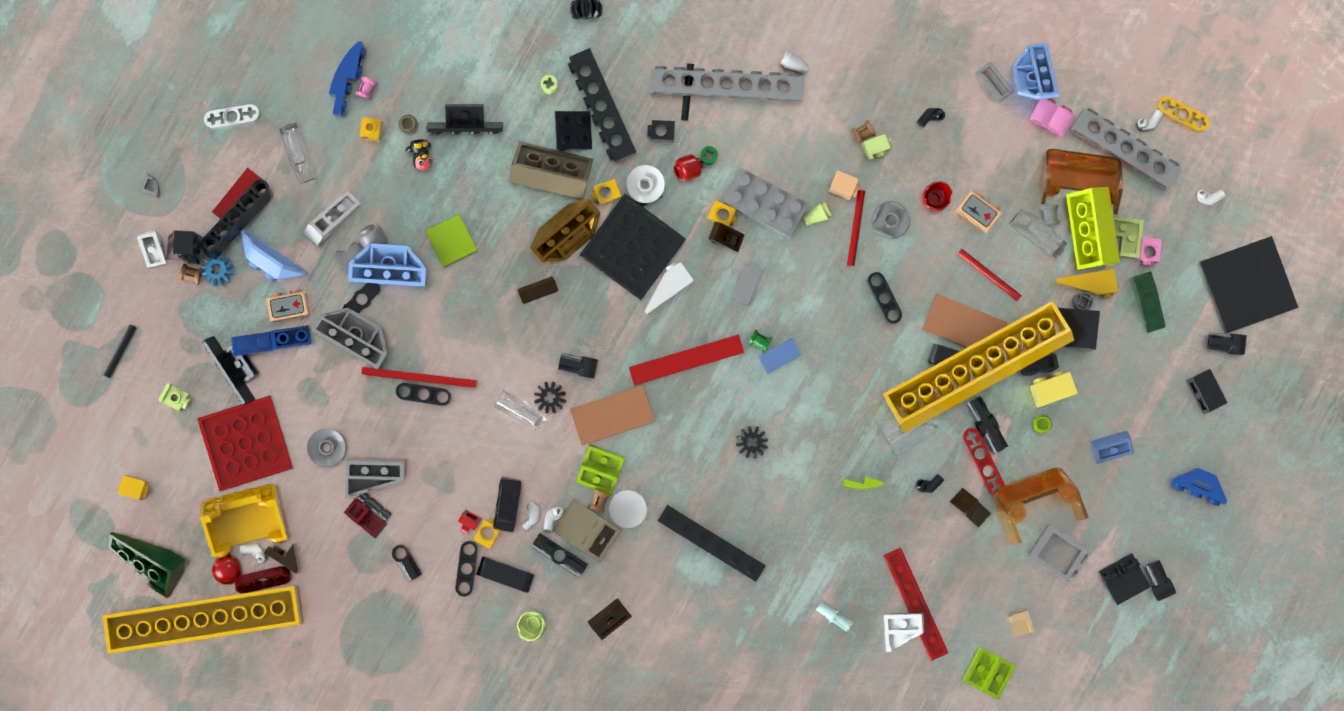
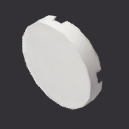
[609,490,647,529]

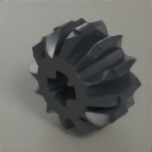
[570,0,603,20]
[534,381,566,414]
[736,426,768,459]

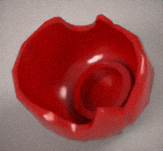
[922,181,952,211]
[212,554,241,585]

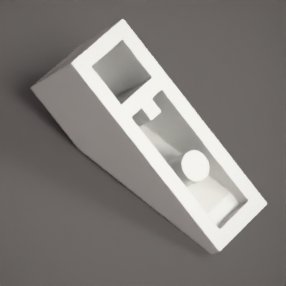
[304,190,361,247]
[645,262,694,315]

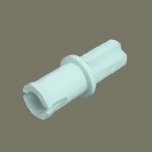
[816,601,853,631]

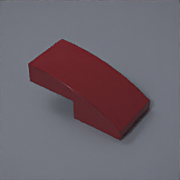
[343,498,387,539]

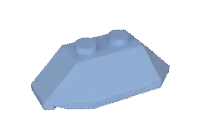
[1012,43,1059,100]
[241,228,308,281]
[348,243,426,287]

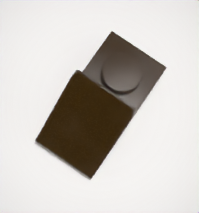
[708,221,745,252]
[950,488,992,528]
[264,544,301,574]

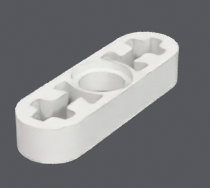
[204,104,260,129]

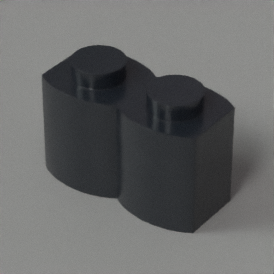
[1018,353,1059,377]

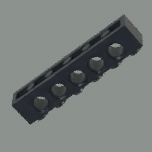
[567,48,637,163]
[658,505,766,582]

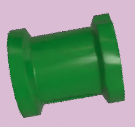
[700,146,718,165]
[748,329,772,353]

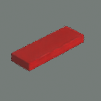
[212,167,263,219]

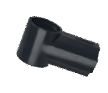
[1207,333,1247,355]
[558,353,598,379]
[392,544,422,582]
[1144,560,1176,602]

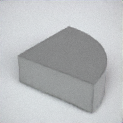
[139,173,160,198]

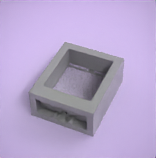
[1027,524,1088,582]

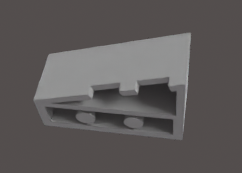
[345,457,406,499]

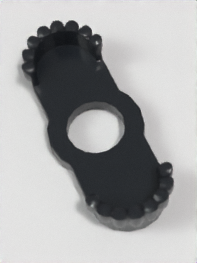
[343,283,380,314]

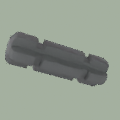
[358,493,391,521]

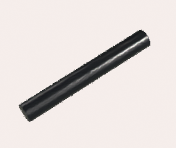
[681,63,694,121]
[103,324,136,378]

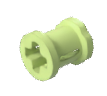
[541,75,558,94]

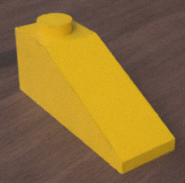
[1055,269,1118,298]

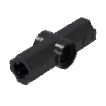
[966,396,1009,454]
[531,533,588,578]

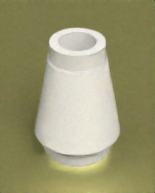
[780,50,809,75]

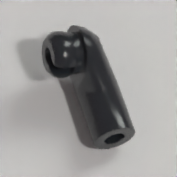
[917,108,945,127]
[916,474,944,493]

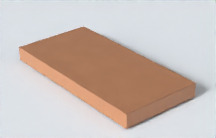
[922,294,1008,348]
[570,386,655,445]

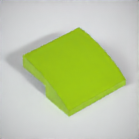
[425,214,477,267]
[576,444,626,495]
[962,646,1016,700]

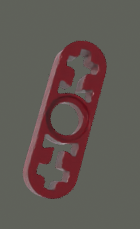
[235,566,290,593]

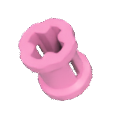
[355,76,377,100]

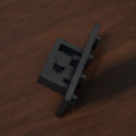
[426,104,503,135]
[202,336,258,405]

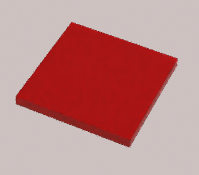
[197,395,294,492]

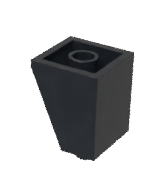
[1058,308,1100,352]

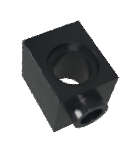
[647,120,675,142]

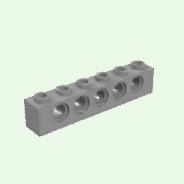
[1070,108,1182,190]

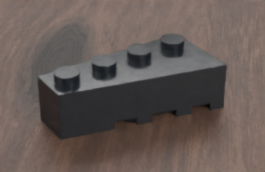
[166,230,205,265]

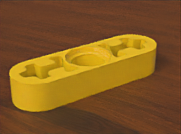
[1157,96,1210,132]

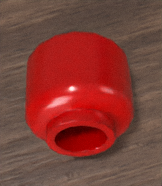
[673,154,703,182]

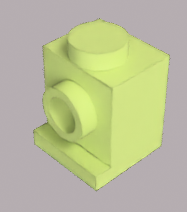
[862,134,893,162]
[158,383,191,411]

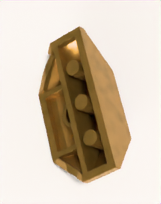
[530,198,600,262]

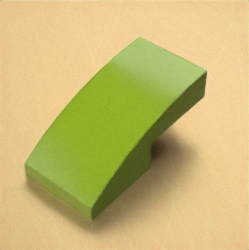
[842,477,884,489]

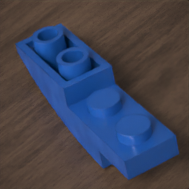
[329,41,366,118]
[231,325,312,357]

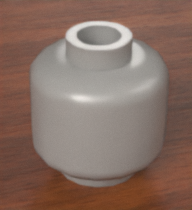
[359,224,387,248]

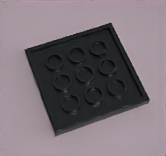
[580,193,686,300]
[1199,236,1299,334]

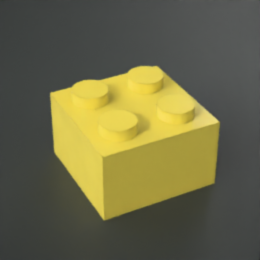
[1029,370,1078,408]

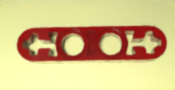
[963,428,1006,497]

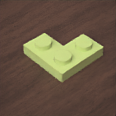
[1113,216,1144,259]

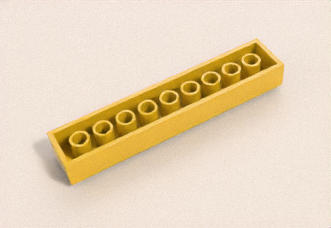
[883,301,1074,433]
[102,585,303,654]

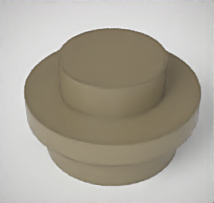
[399,114,418,134]

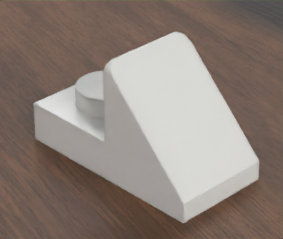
[137,230,166,268]

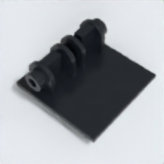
[555,111,592,151]
[1098,553,1151,605]

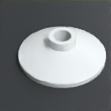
[626,165,665,203]

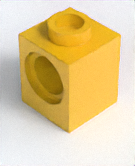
[359,117,383,141]
[591,179,621,206]
[707,200,738,226]
[117,475,150,500]
[473,518,501,549]

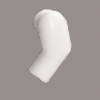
[1137,109,1164,131]
[1197,189,1226,205]
[521,502,540,531]
[543,506,564,533]
[240,544,267,563]

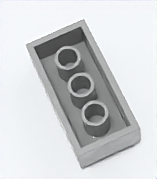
[723,168,809,239]

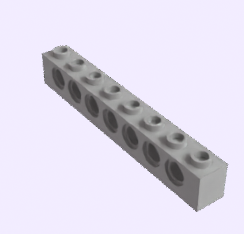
[650,66,804,102]

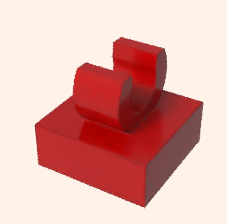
[458,509,482,535]

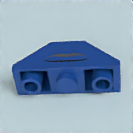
[1169,468,1227,506]

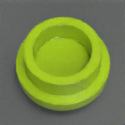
[1033,415,1052,434]

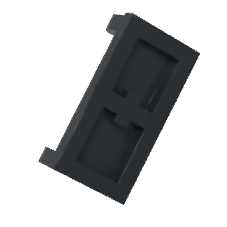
[1186,369,1228,414]

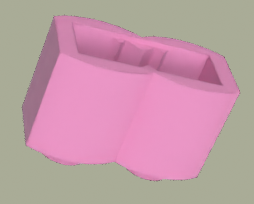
[1029,98,1075,137]

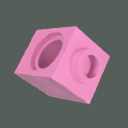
[1137,237,1162,266]

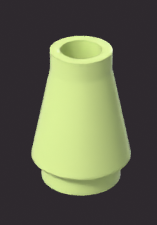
[803,202,832,226]

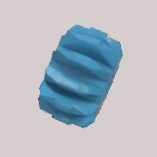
[201,254,234,286]

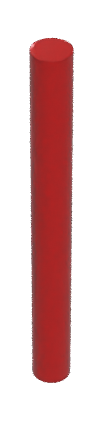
[847,190,866,266]
[957,248,1022,301]

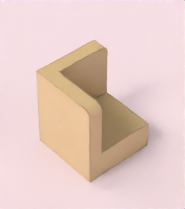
[1008,610,1035,637]

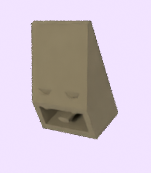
[553,499,621,562]

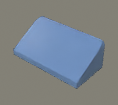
[759,338,801,374]
[1091,431,1134,464]

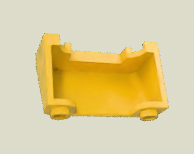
[200,484,288,558]

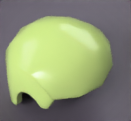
[517,611,546,641]

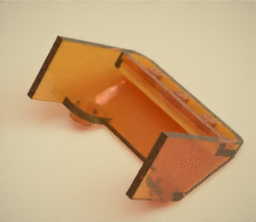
[1041,149,1123,215]
[993,467,1089,545]

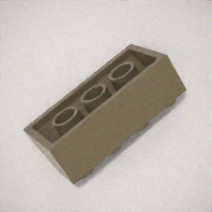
[509,141,593,199]

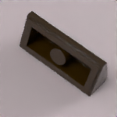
[517,276,558,304]
[588,598,632,640]

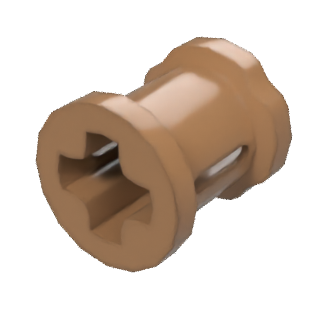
[851,120,876,144]
[179,264,203,285]
[588,489,610,513]

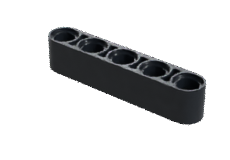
[200,179,272,259]

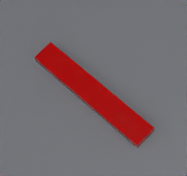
[629,334,744,386]
[361,367,478,388]
[883,547,949,661]

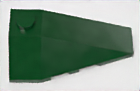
[108,532,185,598]

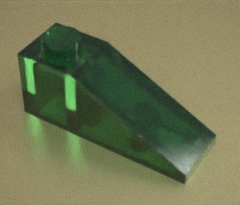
[1129,271,1166,333]

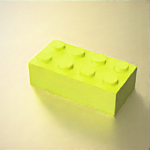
[1066,187,1120,270]

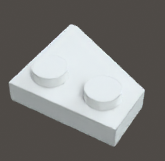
[884,613,924,652]

